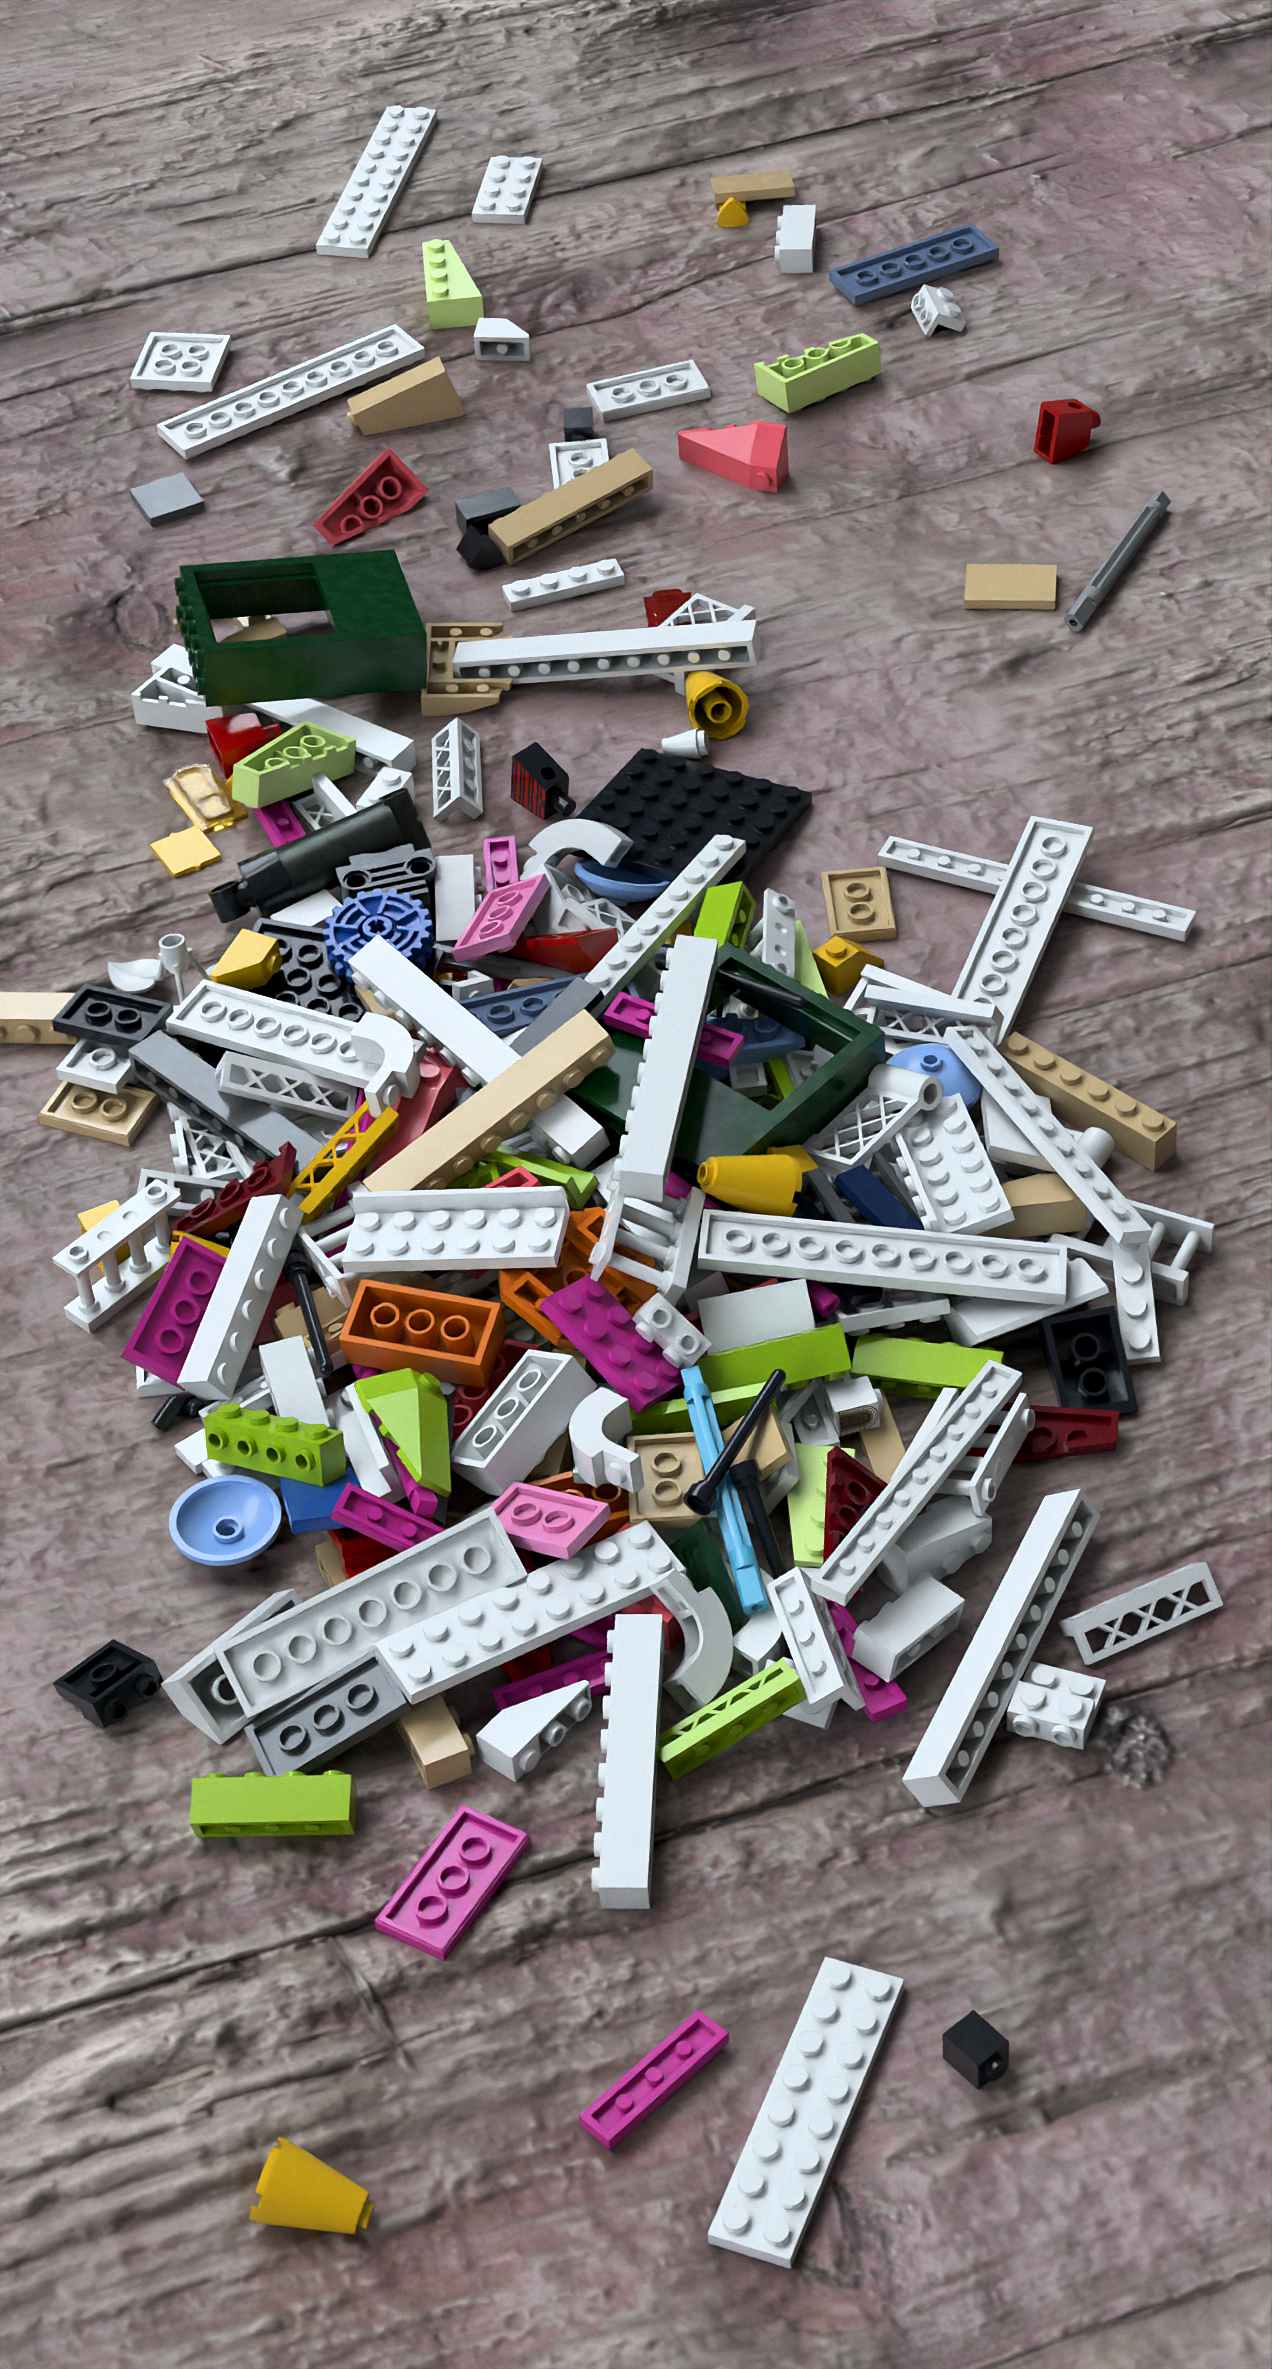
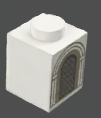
[825,1375,884,1437]

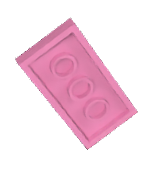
[451,873,550,963]

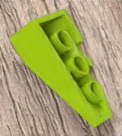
[354,1368,451,1498]

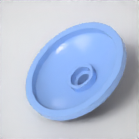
[574,859,671,906]
[886,1043,983,1113]
[169,1475,282,1566]

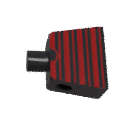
[510,742,576,819]

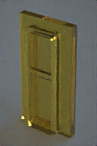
[163,763,249,835]

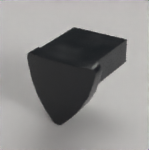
[456,524,504,570]

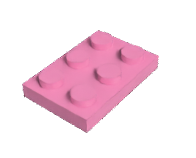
[489,1481,612,1560]

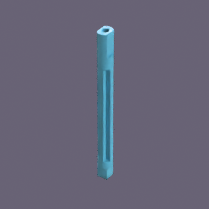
[680,1365,769,1615]

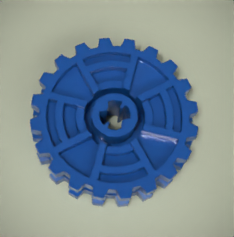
[323,888,435,983]

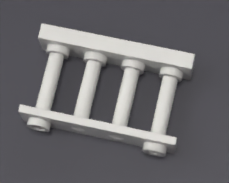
[722,888,796,1020]
[589,1170,706,1307]
[52,1179,182,1333]
[290,1180,424,1308]
[1048,1199,1215,1307]
[890,1388,1035,1516]

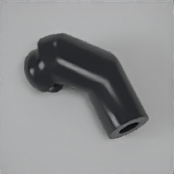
[151,1393,205,1432]

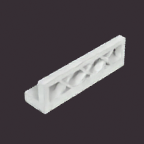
[432,717,483,822]
[292,772,358,832]
[864,984,1004,1049]
[215,1050,357,1123]
[335,1383,407,1504]
[1058,1562,1223,1665]
[766,1566,866,1711]

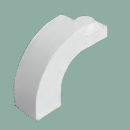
[519,819,634,881]
[350,1012,420,1118]
[569,1387,645,1494]
[709,1558,787,1679]
[648,1568,733,1714]

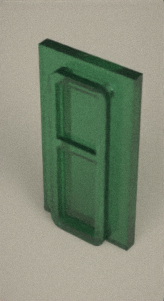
[669,1517,745,1635]

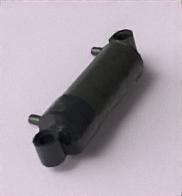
[208,788,432,923]

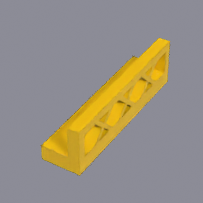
[285,1100,399,1225]

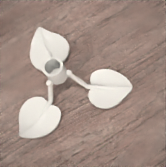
[108,934,217,1035]

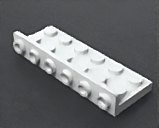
[887,1093,1015,1236]
[341,1186,570,1273]

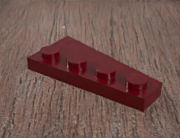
[169,1141,297,1246]
[965,1403,1119,1464]
[823,1445,888,1599]

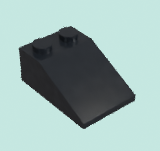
[1039,1305,1139,1416]

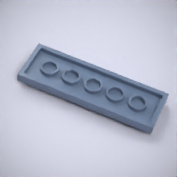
[829,223,999,306]
[457,972,639,1039]

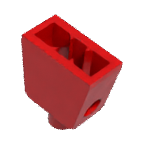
[1034,399,1101,464]
[205,713,282,778]

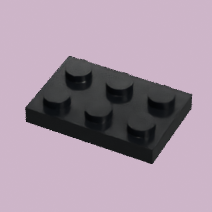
[52,983,174,1049]

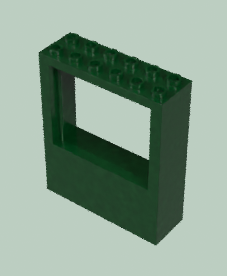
[175,549,426,707]
[564,942,886,1212]

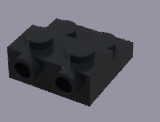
[53,1639,164,1729]

